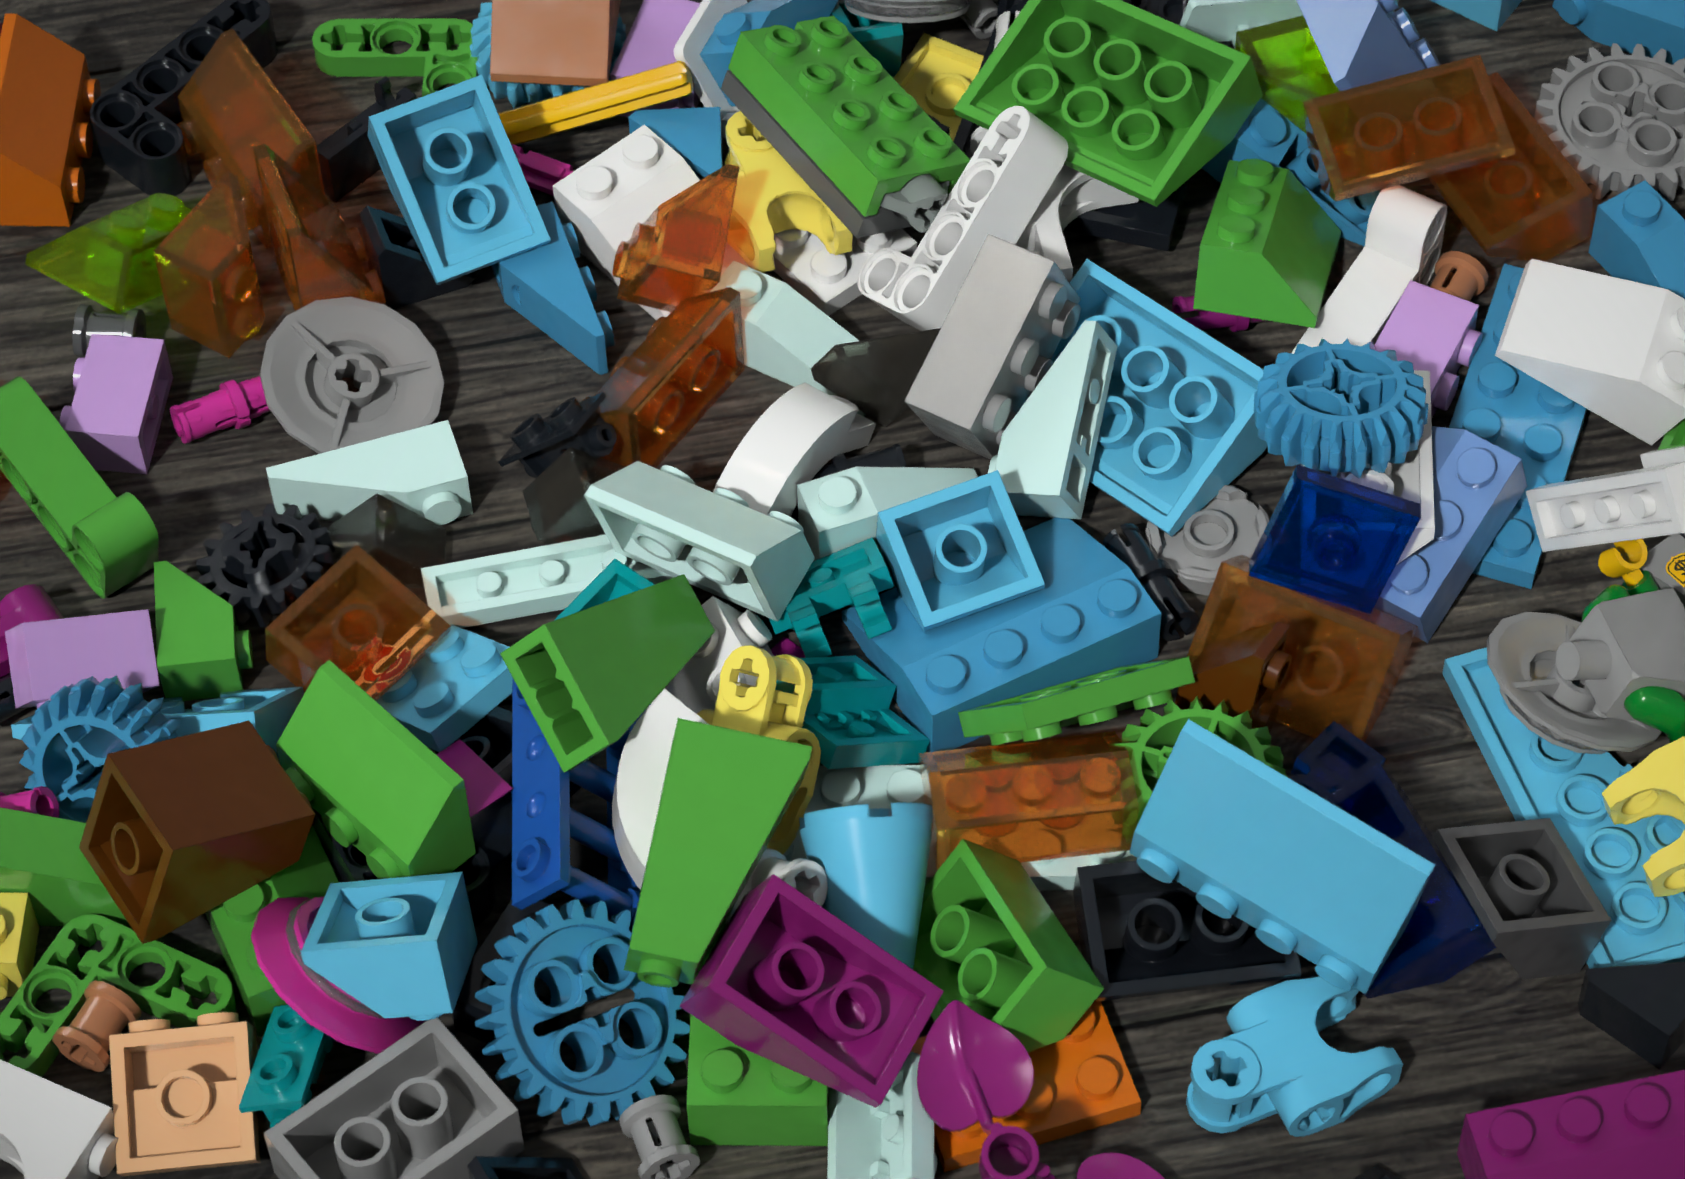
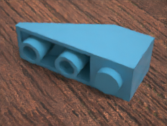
[1202,98,1380,246]
[491,202,615,375]

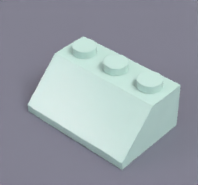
[584,461,815,622]

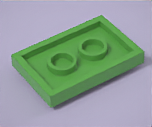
[958,657,1195,746]

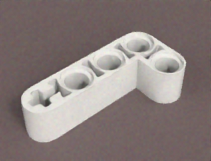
[858,106,1068,338]
[1292,181,1447,354]

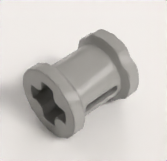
[619,1095,700,1179]

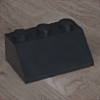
[1073,860,1302,1002]

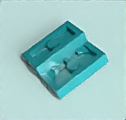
[775,655,930,769]

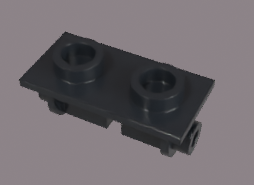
[498,392,617,481]

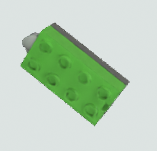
[721,16,970,238]

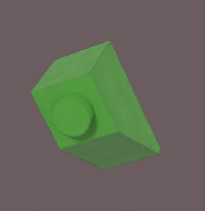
[154,561,254,701]

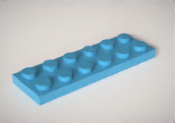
[1449,263,1588,589]

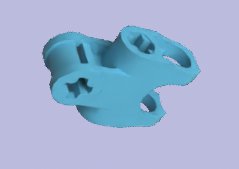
[1186,976,1403,1137]

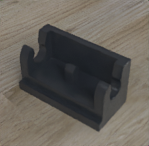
[295,76,417,203]

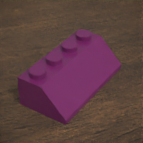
[1457,1070,1685,1179]

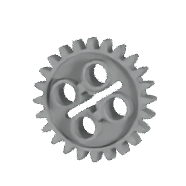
[1533,43,1685,201]

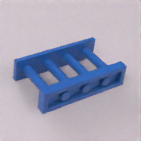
[512,679,649,932]

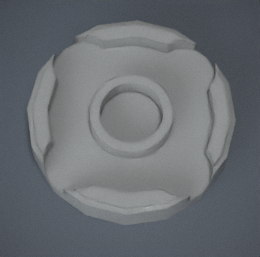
[1145,485,1272,596]

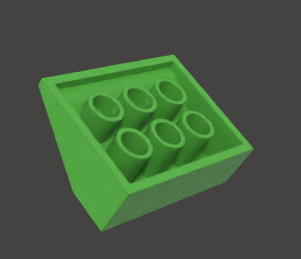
[954,0,1263,207]

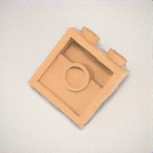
[109,1012,260,1176]

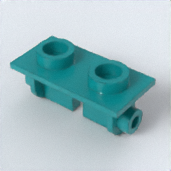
[238,1005,335,1128]

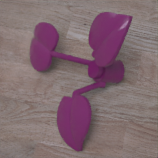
[917,1000,1165,1179]

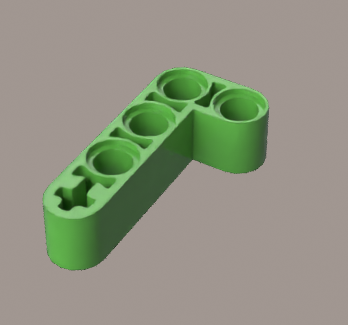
[0,376,159,599]

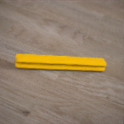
[498,61,693,145]

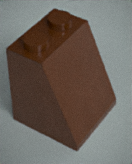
[79,721,315,944]

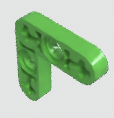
[312,18,478,97]
[0,914,237,1077]

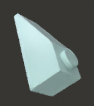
[702,260,894,417]
[988,320,1118,519]
[266,420,473,530]
[797,466,978,561]

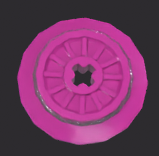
[251,897,427,1054]

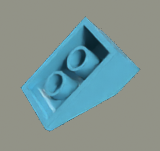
[368,75,551,286]

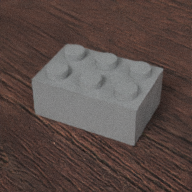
[904,234,1081,460]
[264,1017,525,1179]

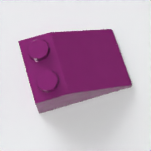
[679,874,944,1108]

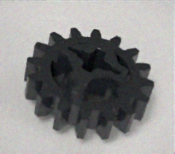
[196,504,338,628]

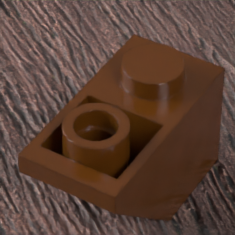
[1175,621,1292,733]

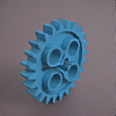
[475,899,690,1126]

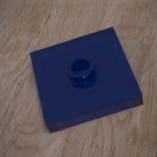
[1248,464,1421,614]

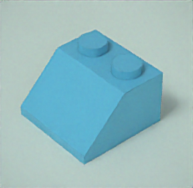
[876,470,1045,631]
[301,872,478,1021]

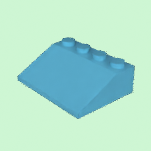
[1051,259,1267,537]
[1129,719,1435,994]

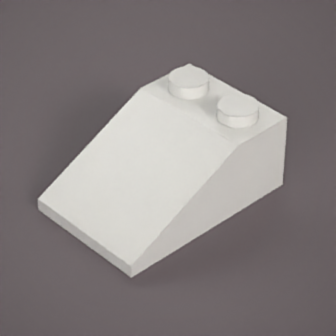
[553,124,749,335]
[1495,259,1685,446]

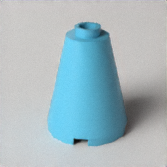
[799,802,934,969]

